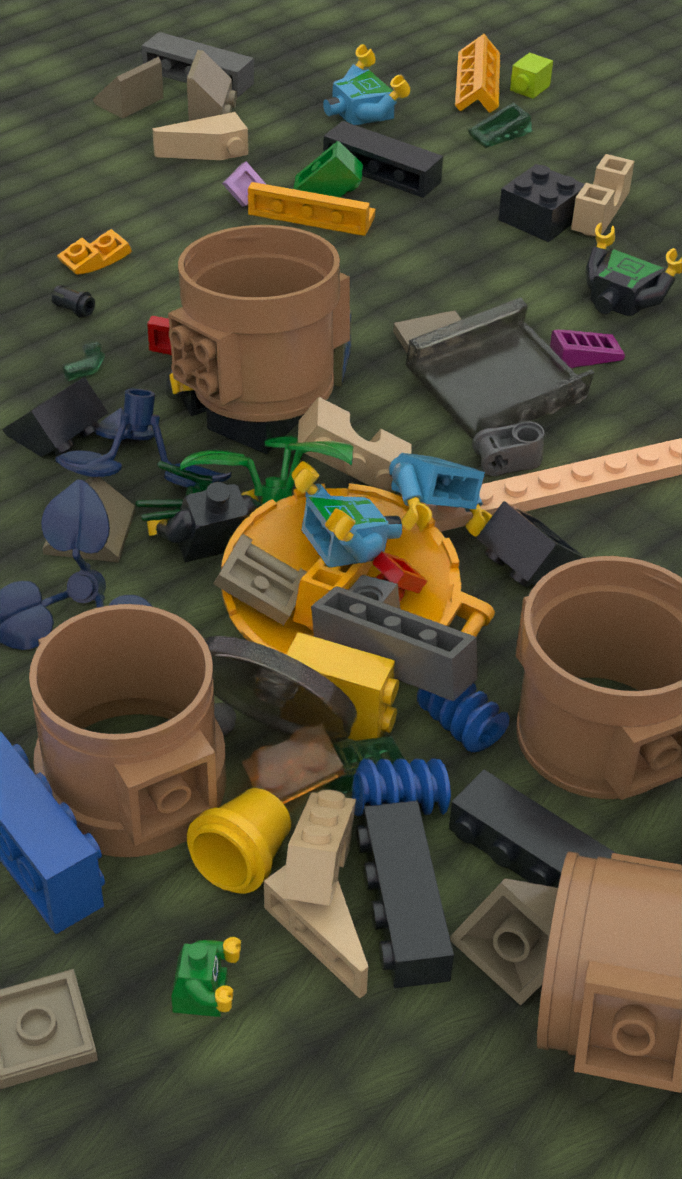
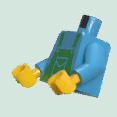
[323,44,410,125]
[389,453,492,537]
[292,461,402,567]

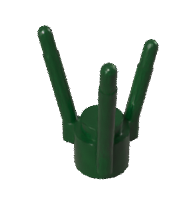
[135,461,213,521]

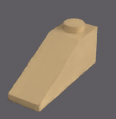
[152,112,248,160]
[264,865,368,998]

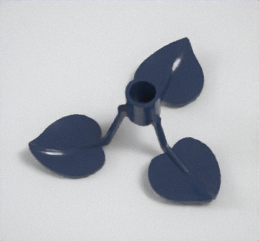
[55,389,232,487]
[0,480,153,650]

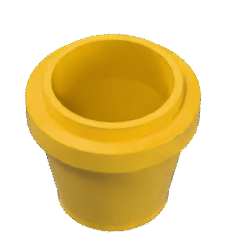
[187,788,291,894]

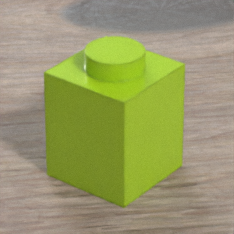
[510,52,553,99]

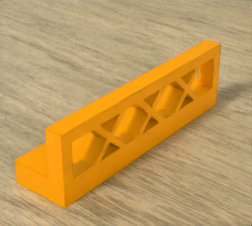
[455,34,500,113]
[248,182,376,236]

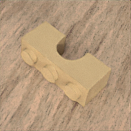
[571,154,634,236]
[298,396,411,493]
[282,790,356,906]

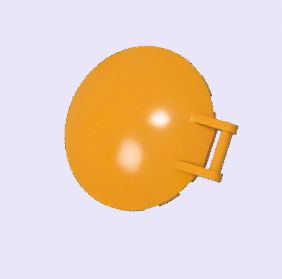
[221,483,495,664]

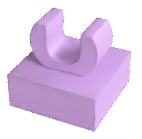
[222,162,266,207]

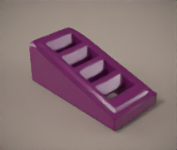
[550,330,625,369]

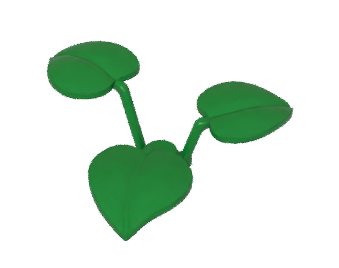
[180,436,353,505]

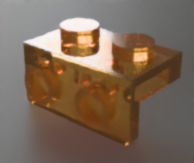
[242,723,346,804]

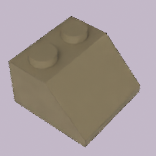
[187,50,237,121]

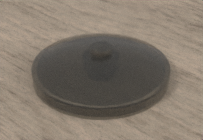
[204,636,358,742]

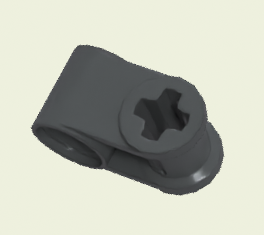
[472,421,545,476]

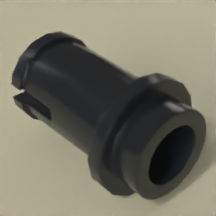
[52,285,95,317]

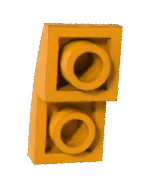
[57,229,132,274]

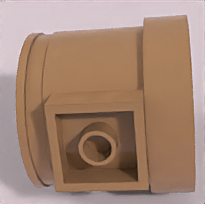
[168,225,350,422]
[515,556,682,800]
[29,604,226,857]
[537,851,682,1093]

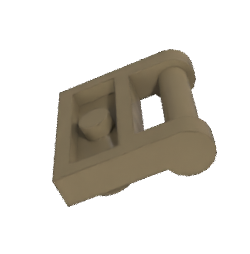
[213,533,307,626]

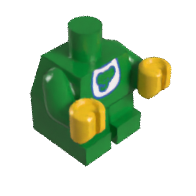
[171,937,241,1017]

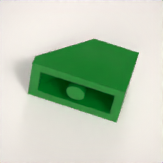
[293,141,363,198]

